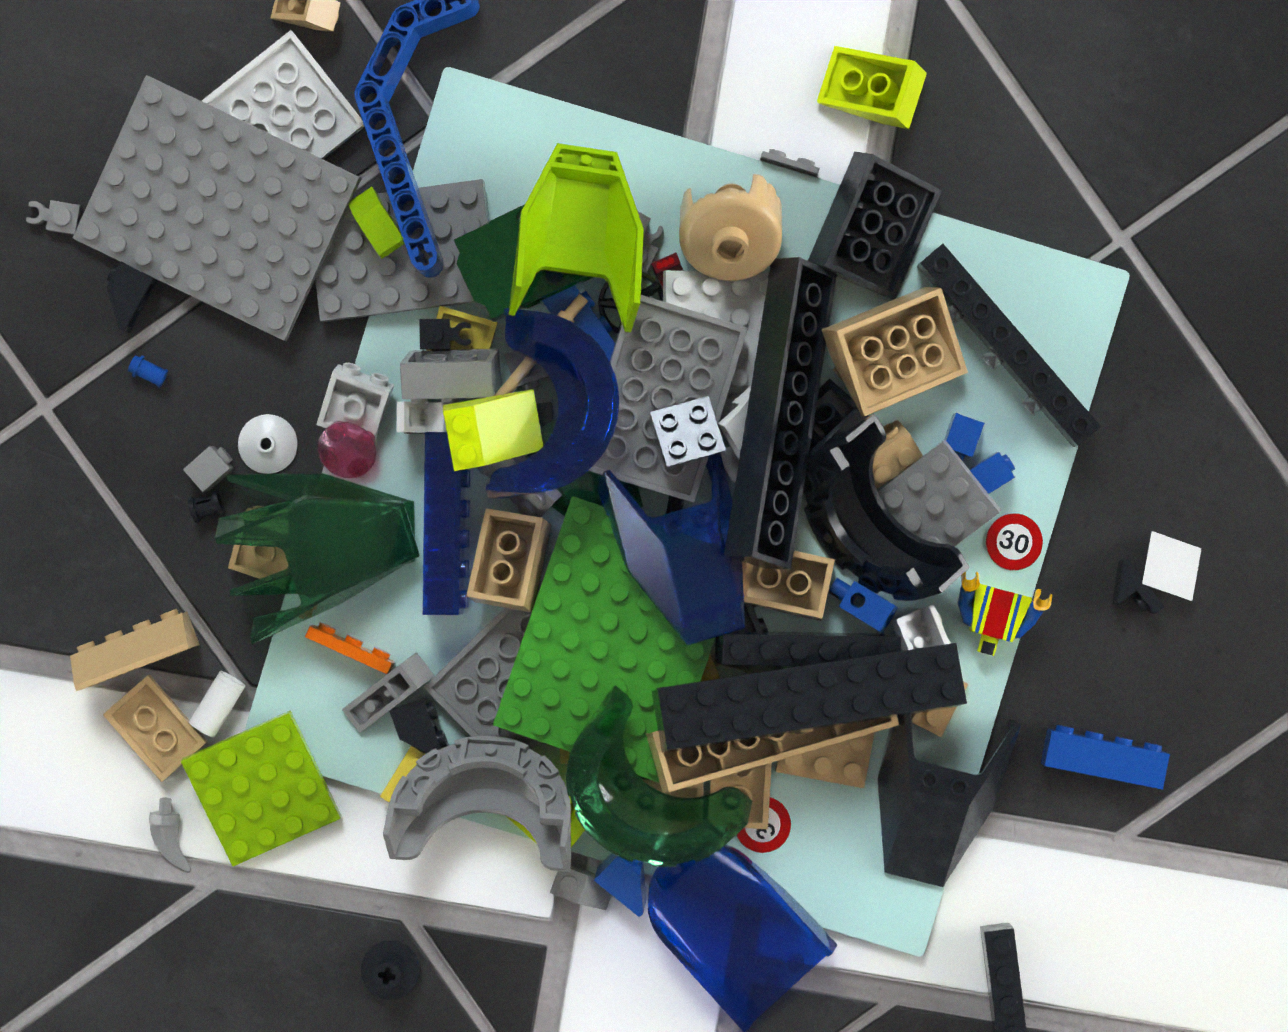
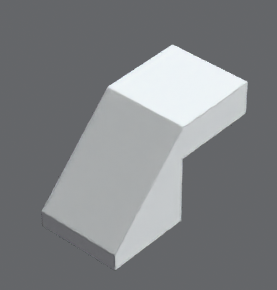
[397,401,458,433]

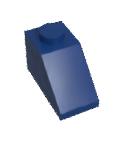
[594,843,647,918]

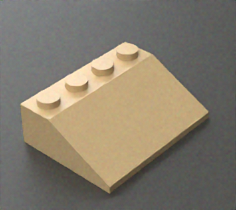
[822,287,968,417]

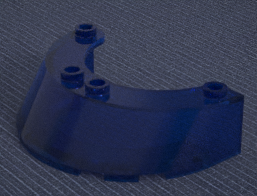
[486,308,619,499]

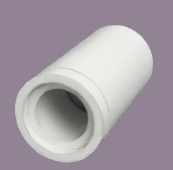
[189,671,245,737]

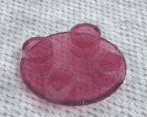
[317,421,376,478]

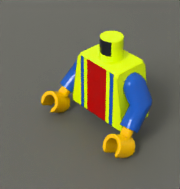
[957,571,1053,656]

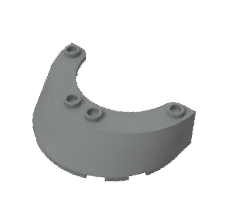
[383,736,571,872]

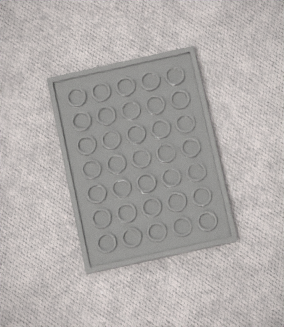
[73,75,362,341]

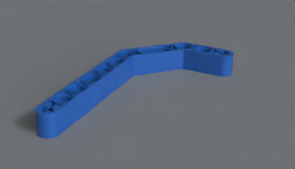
[354,0,480,278]

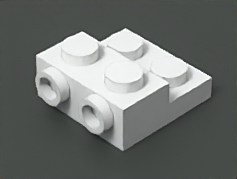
[316,363,394,445]

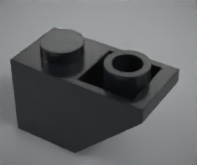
[389,697,449,753]

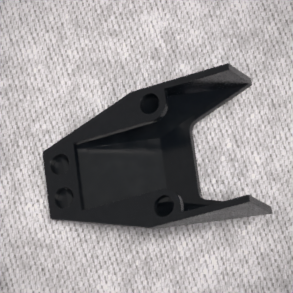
[877,714,1021,887]

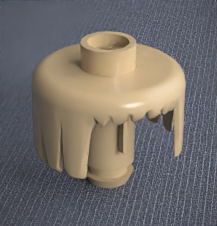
[679,174,782,281]

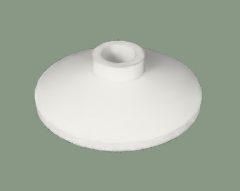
[238,414,298,474]

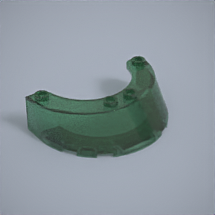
[566,685,753,867]

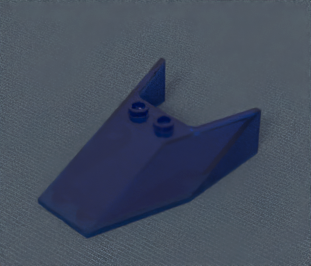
[597,453,745,646]

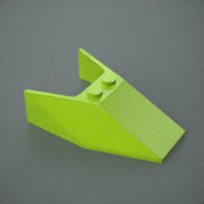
[508,143,644,332]

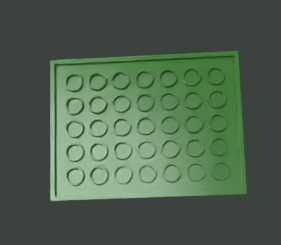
[493,496,741,783]

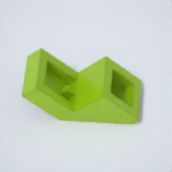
[348,187,405,259]

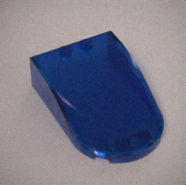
[647,841,838,1032]

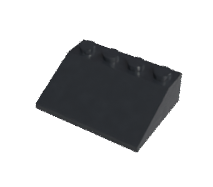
[808,151,942,300]

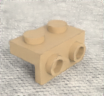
[873,420,923,489]

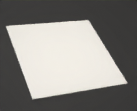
[1142,531,1202,601]

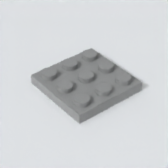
[877,439,1001,547]

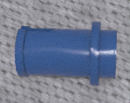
[128,355,168,387]

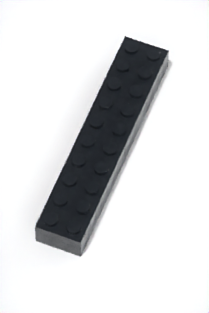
[724,257,837,569]
[652,643,967,753]

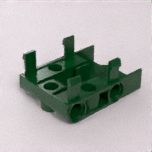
[454,204,594,322]

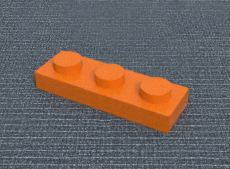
[305,622,395,674]

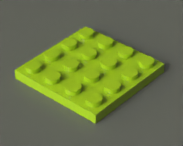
[181,710,342,866]

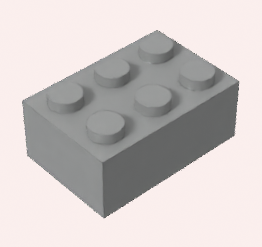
[400,349,501,404]

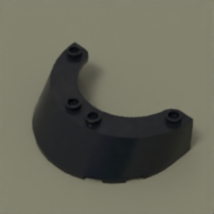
[803,414,970,601]

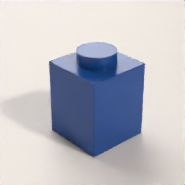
[944,413,985,461]
[969,452,1015,494]

